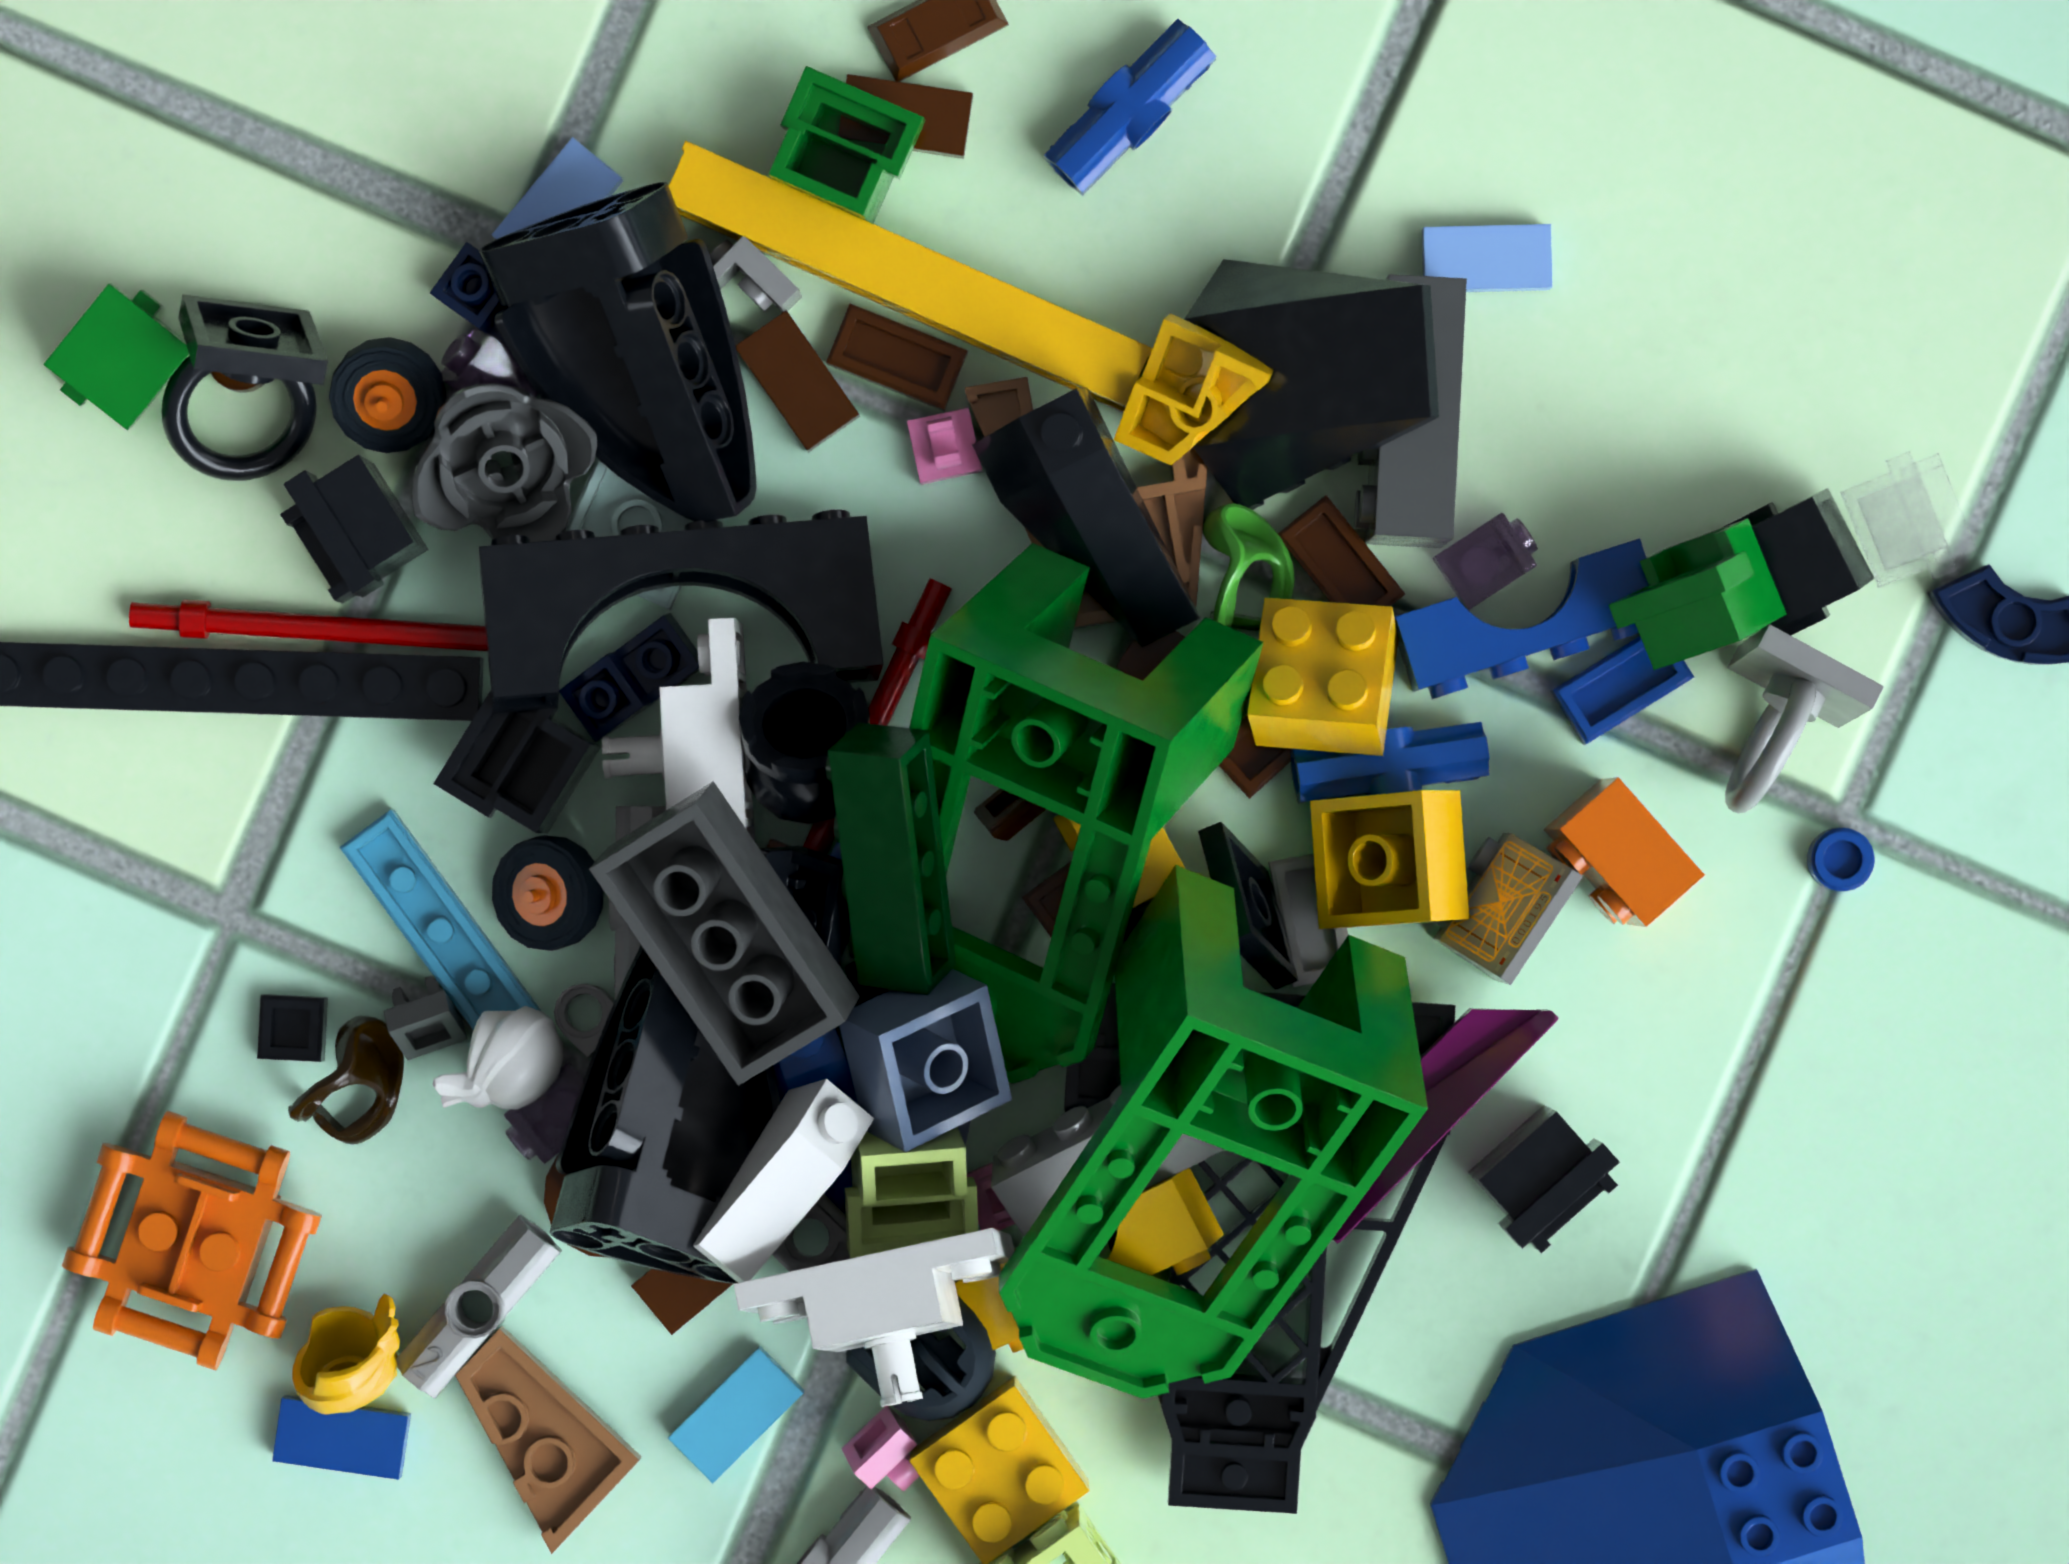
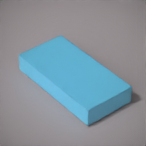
[668,1346,805,1484]

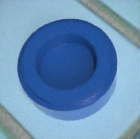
[1807,828,1875,891]

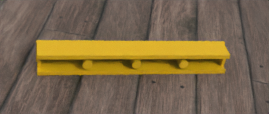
[669,140,1153,413]

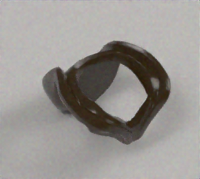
[288,1016,404,1145]

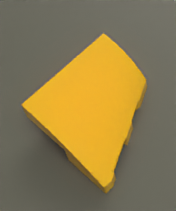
[1113,313,1274,466]

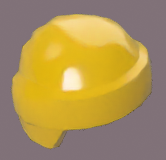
[292,1293,400,1415]

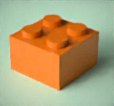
[1543,777,1705,927]

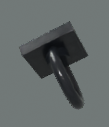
[161,294,328,481]
[1123,822,1299,990]

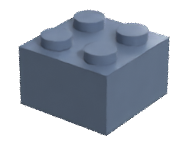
[839,969,1012,1152]

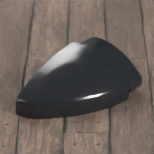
[479,182,757,522]
[550,945,780,1284]

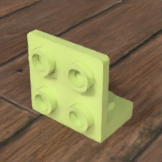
[979,1504,1121,1564]

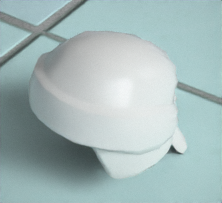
[433,1006,563,1110]

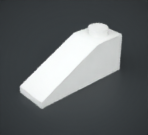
[693,1079,874,1283]

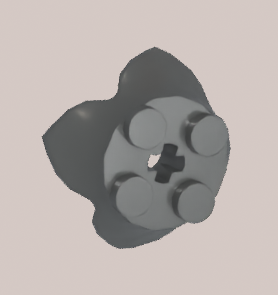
[412,383,597,542]

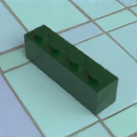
[826,723,956,995]

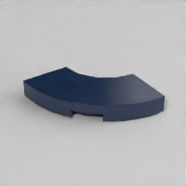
[1927,564,2069,665]

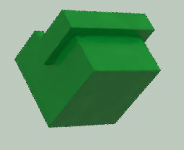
[769,66,925,224]
[43,283,190,430]
[1608,518,1787,670]

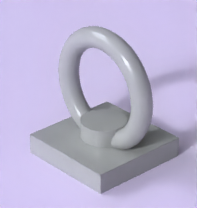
[1725,624,1884,814]

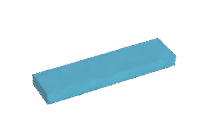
[340,809,541,1030]

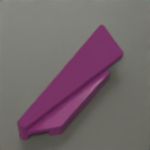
[1333,1008,1559,1244]

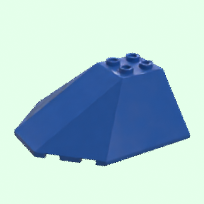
[1430,1269,1865,1564]

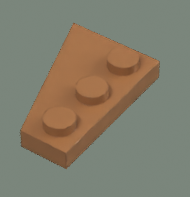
[455,1326,642,1554]

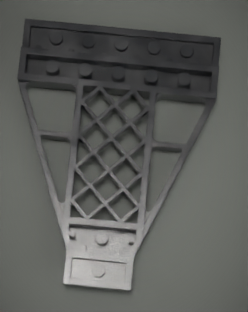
[1064,983,1456,1514]

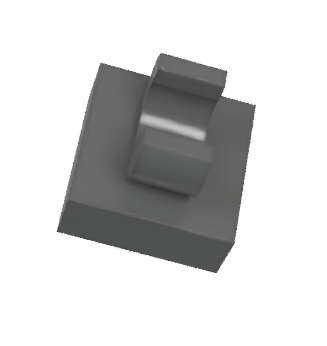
[383,976,468,1060]

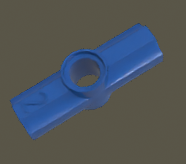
[1044,19,1217,196]
[1290,722,1490,804]

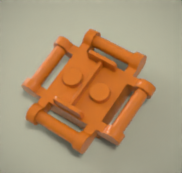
[62,1111,322,1371]

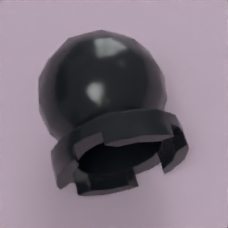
[738,661,870,824]

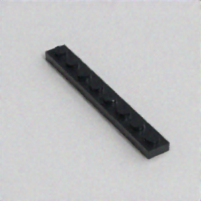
[0,642,484,721]

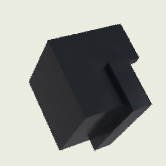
[280,454,429,604]
[1723,488,1874,635]
[433,690,601,834]
[1468,1105,1620,1253]

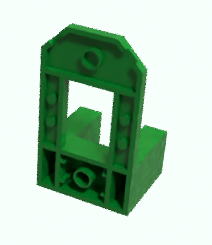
[888,543,1264,1084]
[999,865,1428,1399]

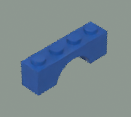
[1395,538,1649,699]

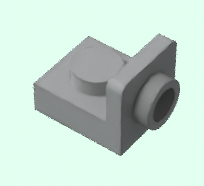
[709,236,802,313]

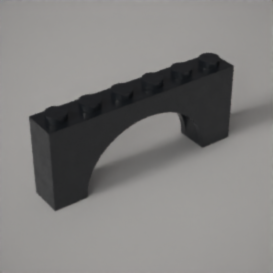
[479,510,884,713]

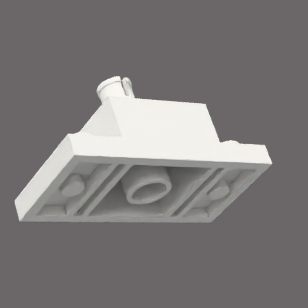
[602,617,755,841]
[734,1228,1014,1407]

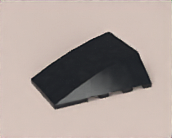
[1184,259,1439,510]

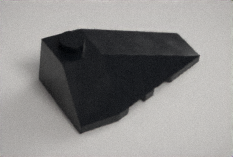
[972,387,1201,647]

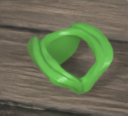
[1203,503,1295,630]

